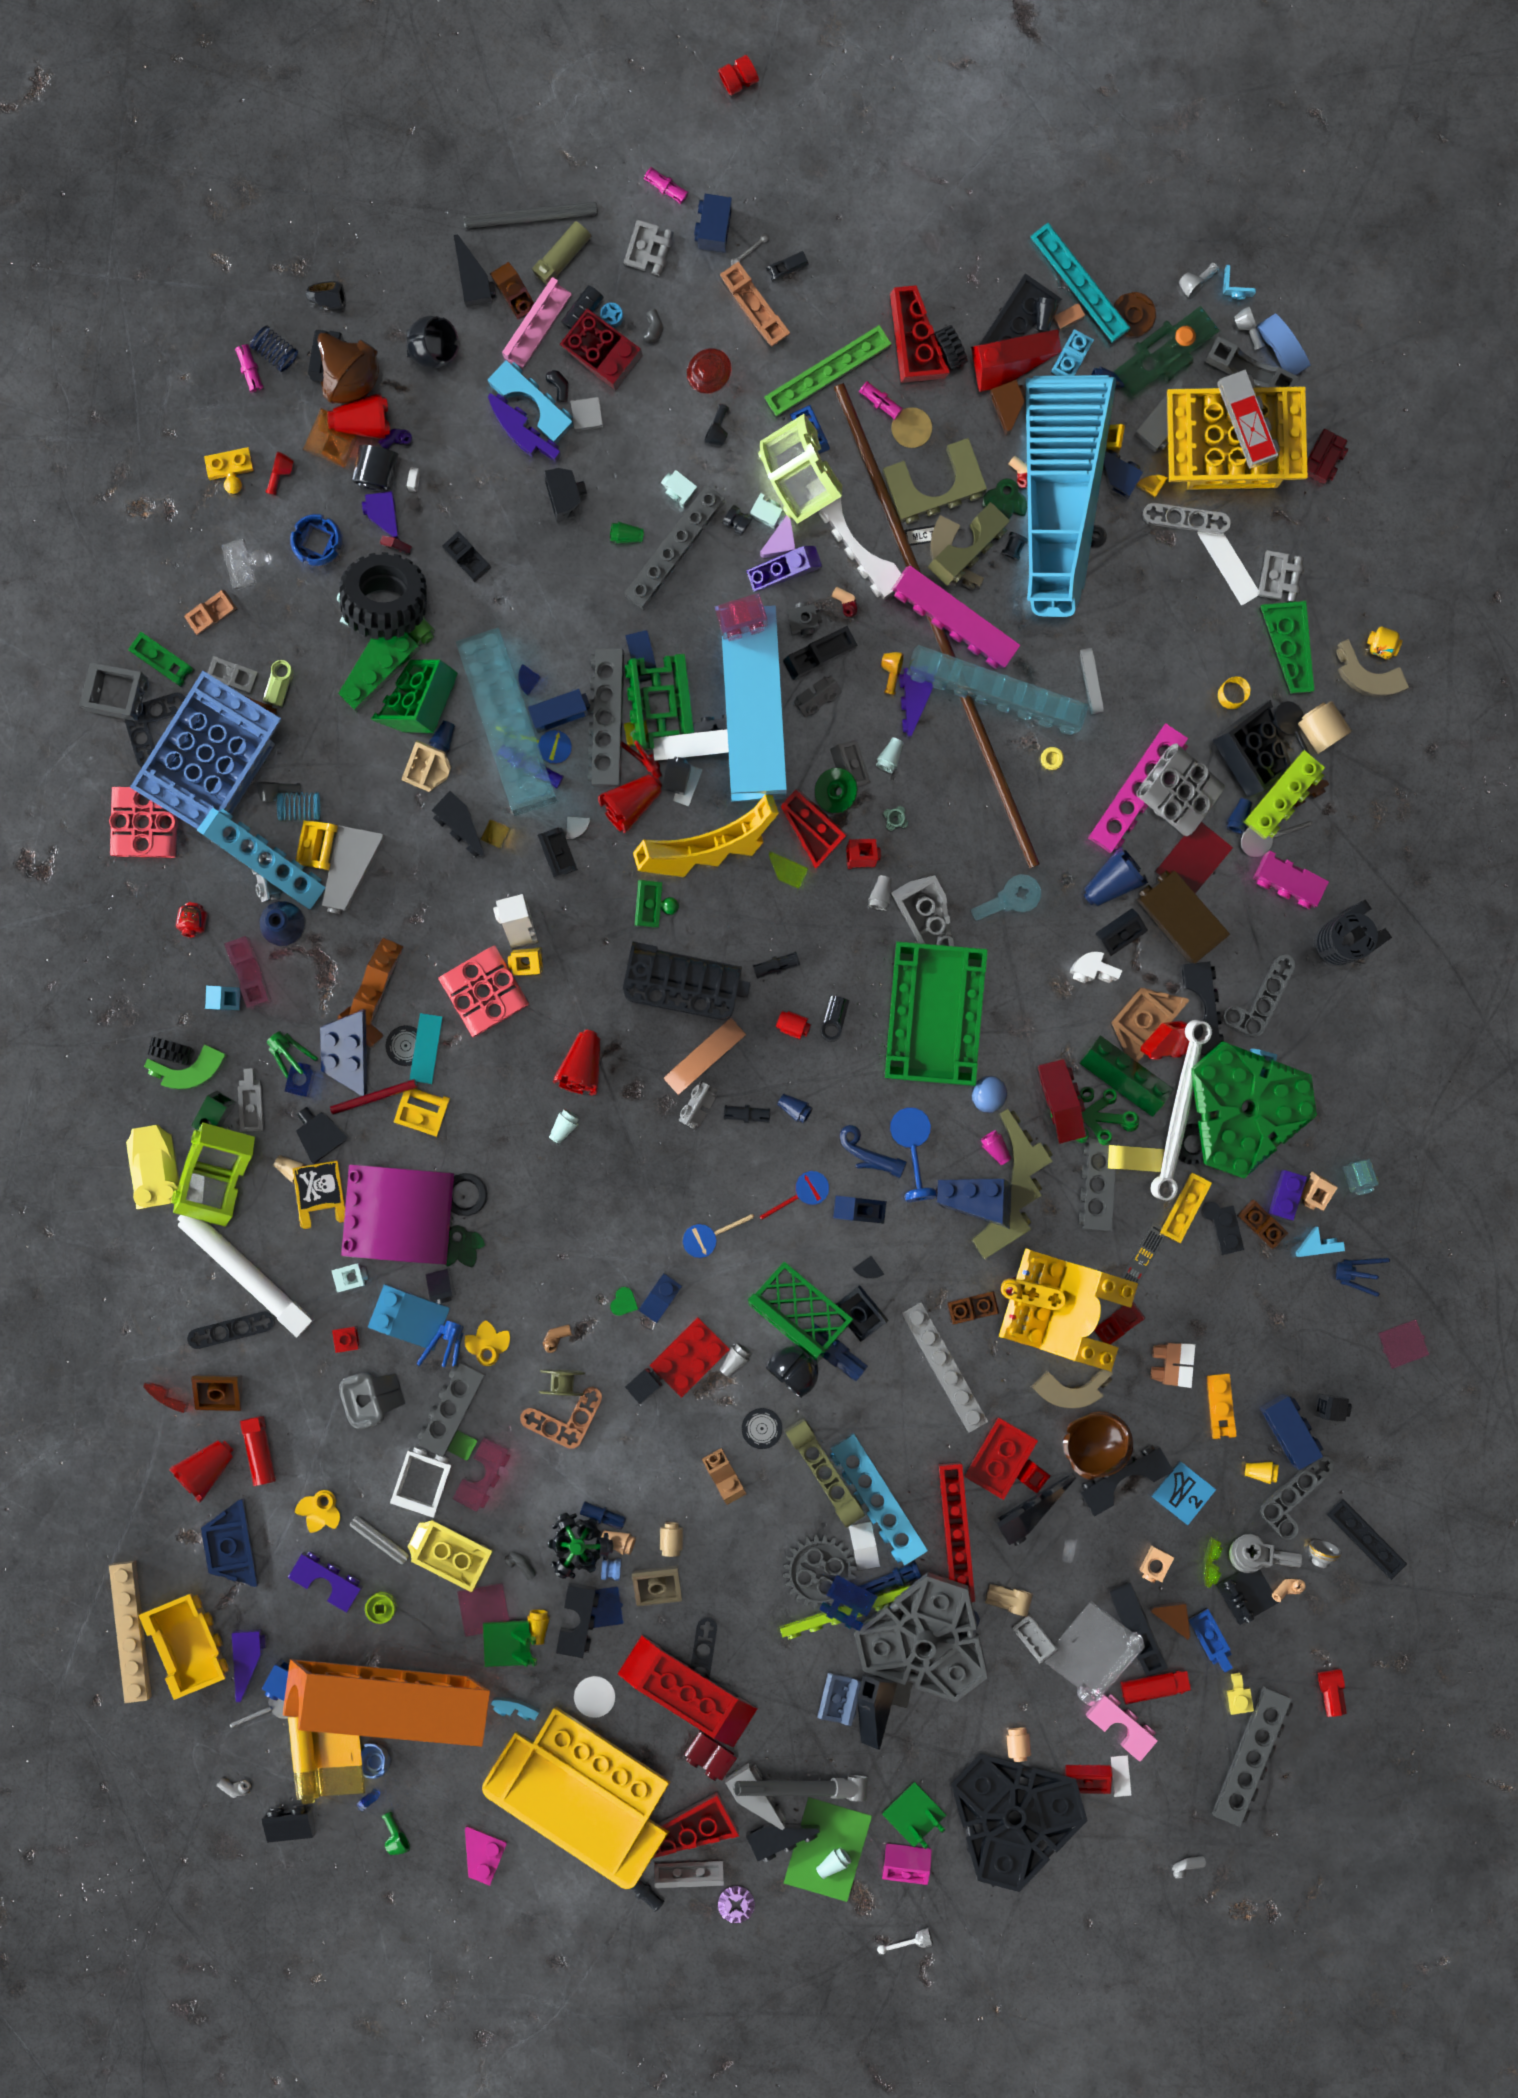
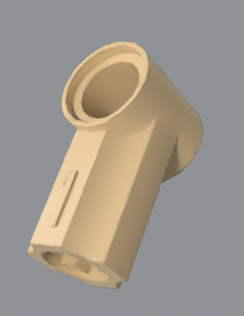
[985,1584,1033,1617]

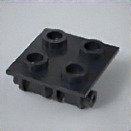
[1217,1570,1279,1625]

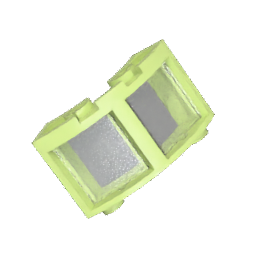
[758,414,842,524]

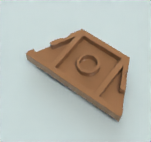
[1111,988,1189,1062]

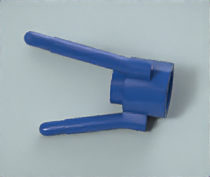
[417,1321,464,1367]

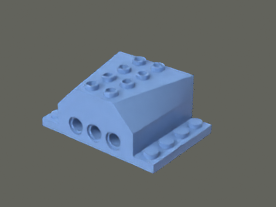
[130,671,282,829]

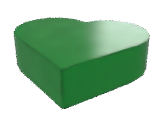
[610,1287,638,1316]

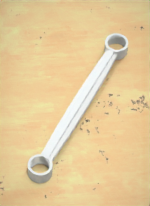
[1151,1020,1212,1201]

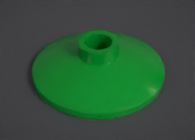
[815,768,858,813]

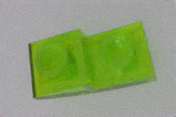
[1203,1537,1223,1588]

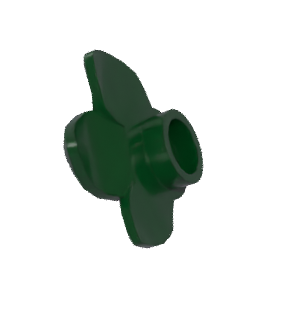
[982,478,1027,519]
[446,1225,485,1267]

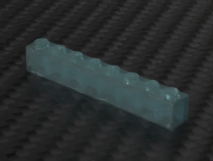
[906,645,1089,735]

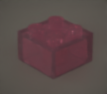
[715,593,768,642]

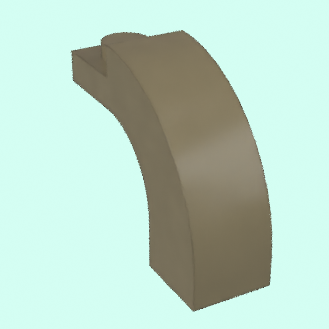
[930,515,984,590]
[1336,639,1409,698]
[1031,1369,1113,1408]

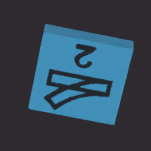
[1151,1460,1216,1525]

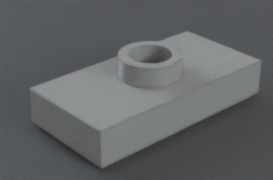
[1012,1614,1059,1665]

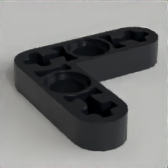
[124,693,186,768]

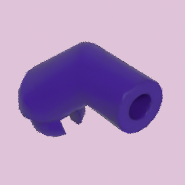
[378,428,412,449]

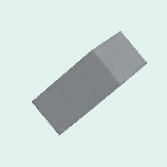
[571,397,603,432]

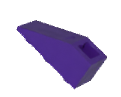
[746,546,822,592]
[899,666,933,738]

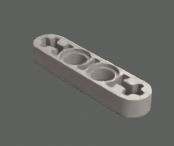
[1142,503,1231,534]

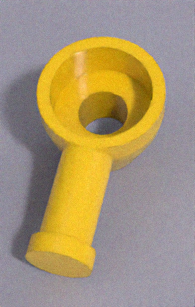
[881,652,904,695]

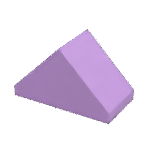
[760,515,795,558]

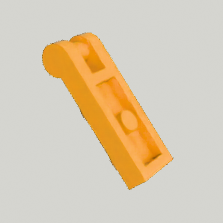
[1206,1373,1236,1440]

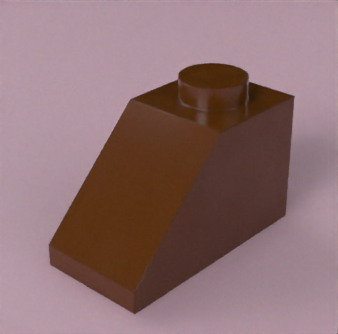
[990,380,1026,436]

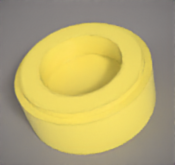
[1041,747,1064,770]

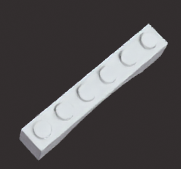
[805,477,901,600]

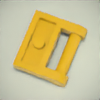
[295,820,338,870]
[394,1088,450,1137]

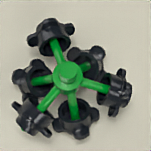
[548,1513,614,1579]

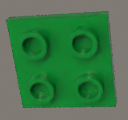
[483,1621,537,1667]
[882,1782,947,1849]

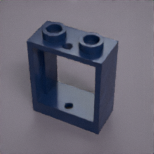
[528,689,590,734]

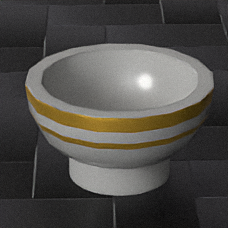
[1309,1539,1342,1568]

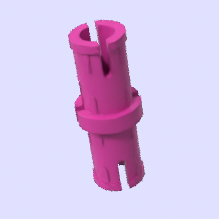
[644,167,689,204]
[235,344,264,392]
[859,381,903,420]

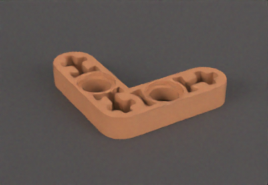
[520,1386,602,1449]

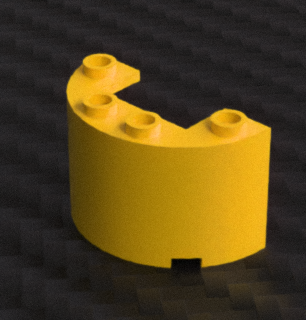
[138,1593,229,1700]

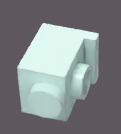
[661,470,697,508]
[750,493,786,529]
[332,1263,368,1293]

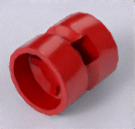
[718,55,759,96]

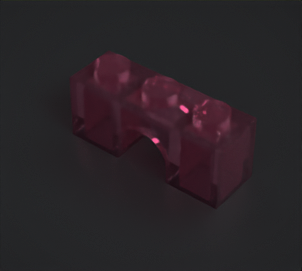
[224,936,272,1009]
[453,1436,511,1512]

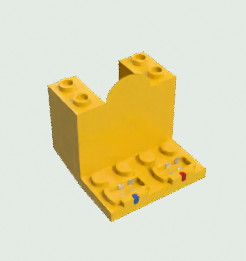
[999,1249,1138,1372]

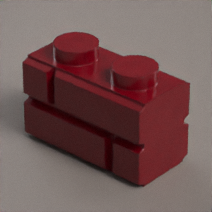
[1307,429,1349,484]

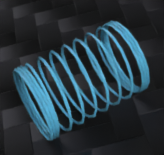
[277,792,320,821]

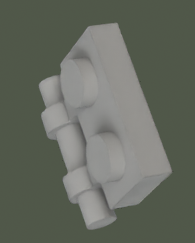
[624,220,674,276]
[1258,550,1304,602]

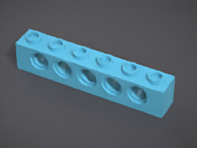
[197,808,326,910]
[830,1433,928,1565]

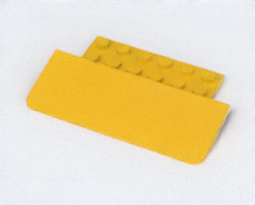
[482,1707,671,1889]

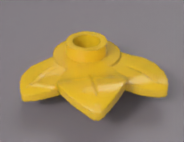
[465,1320,510,1366]
[295,1490,340,1533]

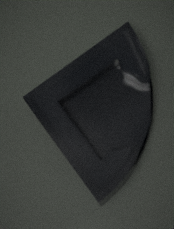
[853,1256,884,1278]

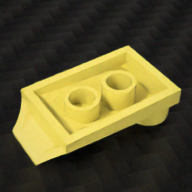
[126,1125,180,1209]
[408,1520,493,1592]

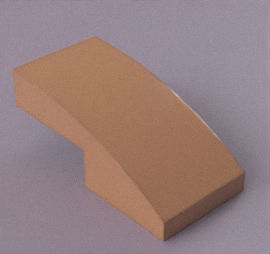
[184,590,237,635]

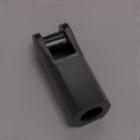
[766,251,809,282]

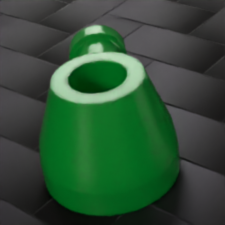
[382,1811,410,1855]

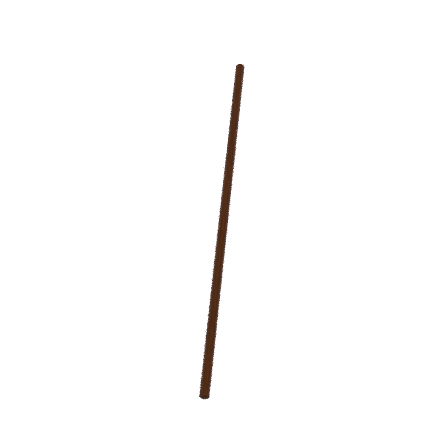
[834,383,1040,868]

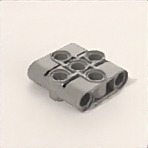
[1137,743,1225,836]

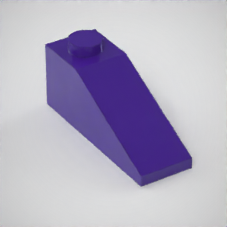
[232,1629,267,1702]

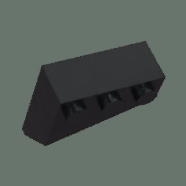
[1212,700,1291,797]

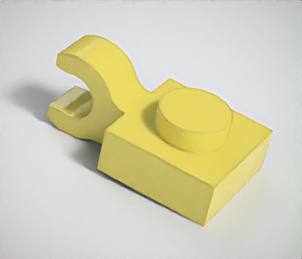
[1227,1672,1254,1715]

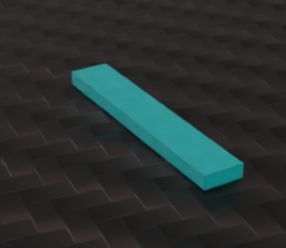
[1030,223,1131,343]

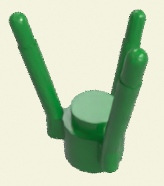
[267,1031,318,1079]

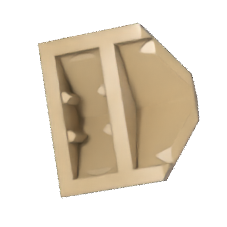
[401,740,451,792]

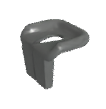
[339,1372,405,1429]

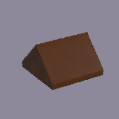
[191,1374,242,1411]

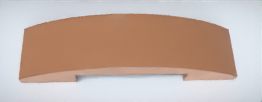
[720,262,790,347]
[664,1018,746,1095]

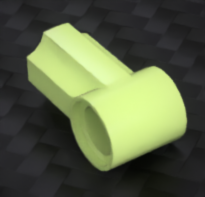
[263,660,294,707]

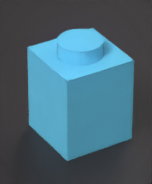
[205,986,241,1010]

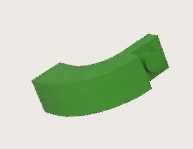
[144,1045,228,1089]

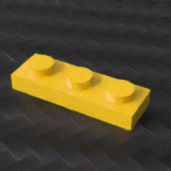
[1160,1172,1212,1244]

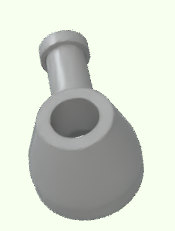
[1179,263,1220,298]
[1234,306,1265,350]

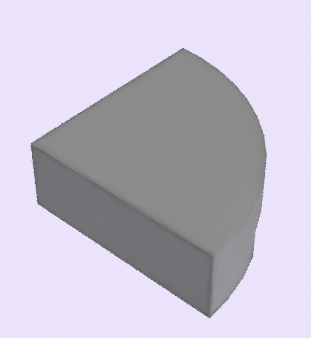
[566,817,590,840]

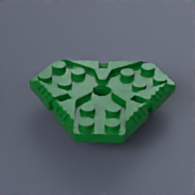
[1191,1041,1317,1179]

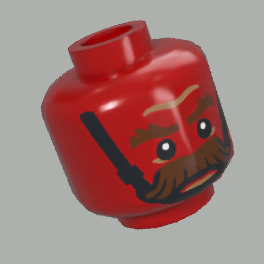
[176,902,207,938]

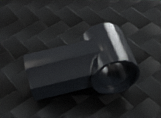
[821,995,850,1042]

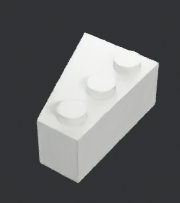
[493,894,538,950]

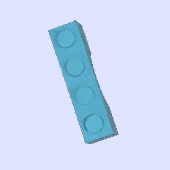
[488,360,573,444]

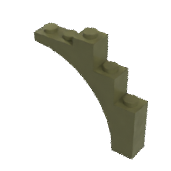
[971,1109,1053,1259]

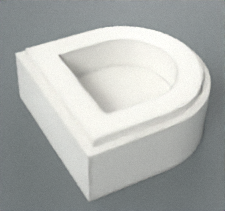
[407,467,420,493]

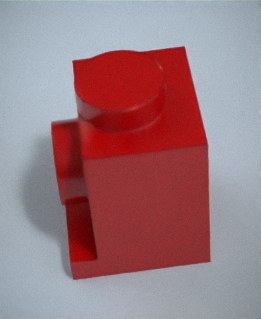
[846,839,881,869]

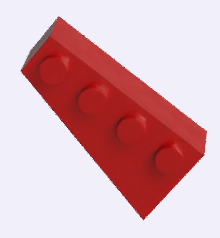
[890,285,950,383]

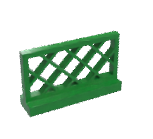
[748,1262,853,1363]

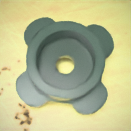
[883,806,908,831]

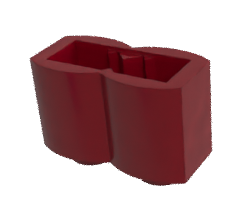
[684,1730,738,1781]

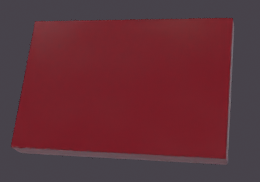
[1154,822,1233,894]

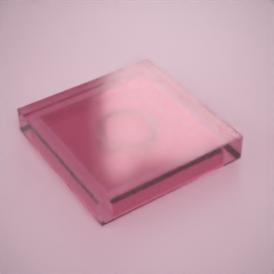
[457,1583,509,1637]

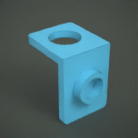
[1223,265,1256,299]

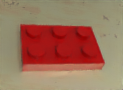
[649,1317,730,1398]
[964,1417,1038,1500]

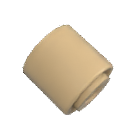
[1298,701,1352,754]

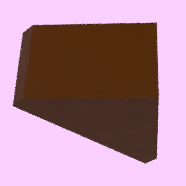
[1149,1602,1190,1640]

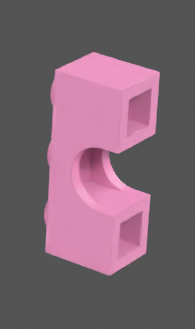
[1086,1693,1158,1761]

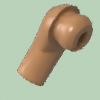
[543,1324,572,1353]

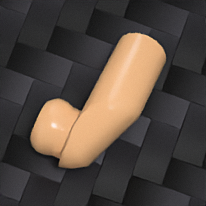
[1272,1579,1306,1602]

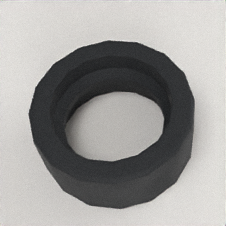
[451,1173,488,1216]

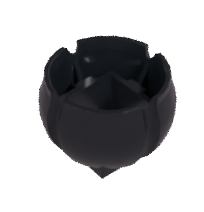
[406,316,459,368]
[766,1345,818,1398]

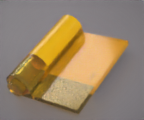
[288,1717,365,1804]

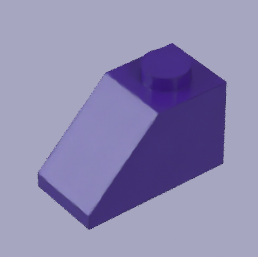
[362,491,400,540]

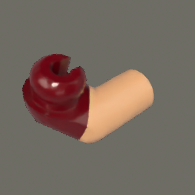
[831,586,858,618]

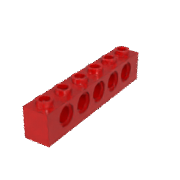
[938,1462,975,1602]

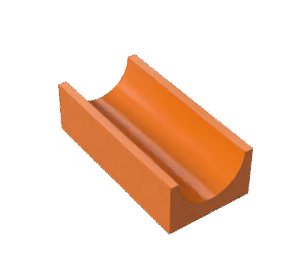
[282,1659,490,1747]

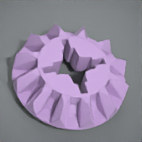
[718,1886,755,1923]

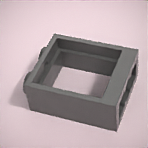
[79,663,149,721]

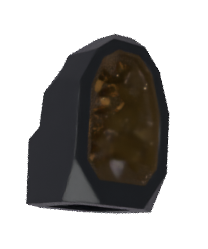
[306,281,346,310]

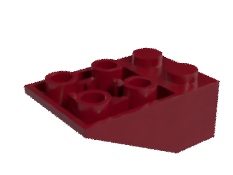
[560,309,643,391]

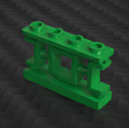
[625,654,694,751]

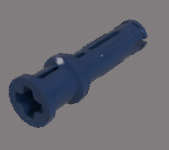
[853,1560,922,1601]

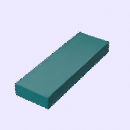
[409,1013,442,1084]

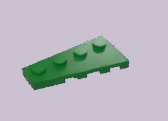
[1260,601,1314,694]

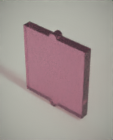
[1378,1319,1429,1369]

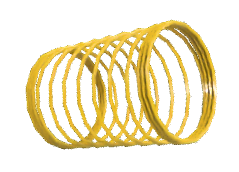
[1218,676,1251,709]

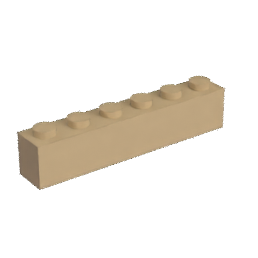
[109,1560,152,1703]

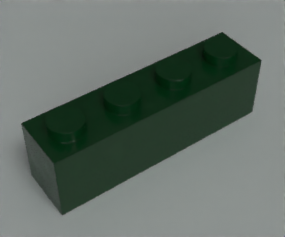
[1079,1035,1174,1117]

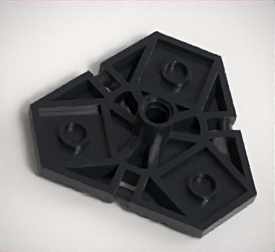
[951,1754,1088,1892]

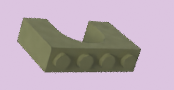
[882,438,987,524]

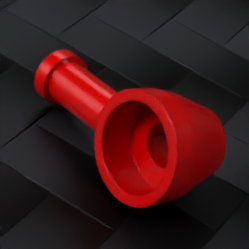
[265,451,294,495]

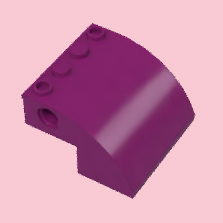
[341,1165,454,1265]

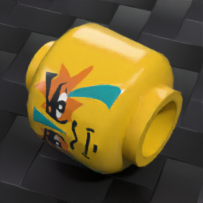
[1367,626,1403,660]

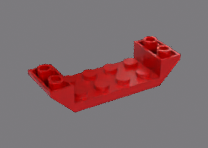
[618,1635,758,1748]

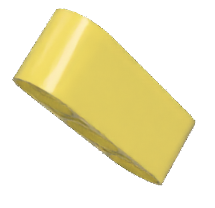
[1108,1145,1165,1172]

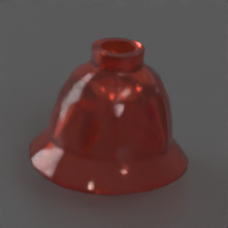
[687,348,731,394]

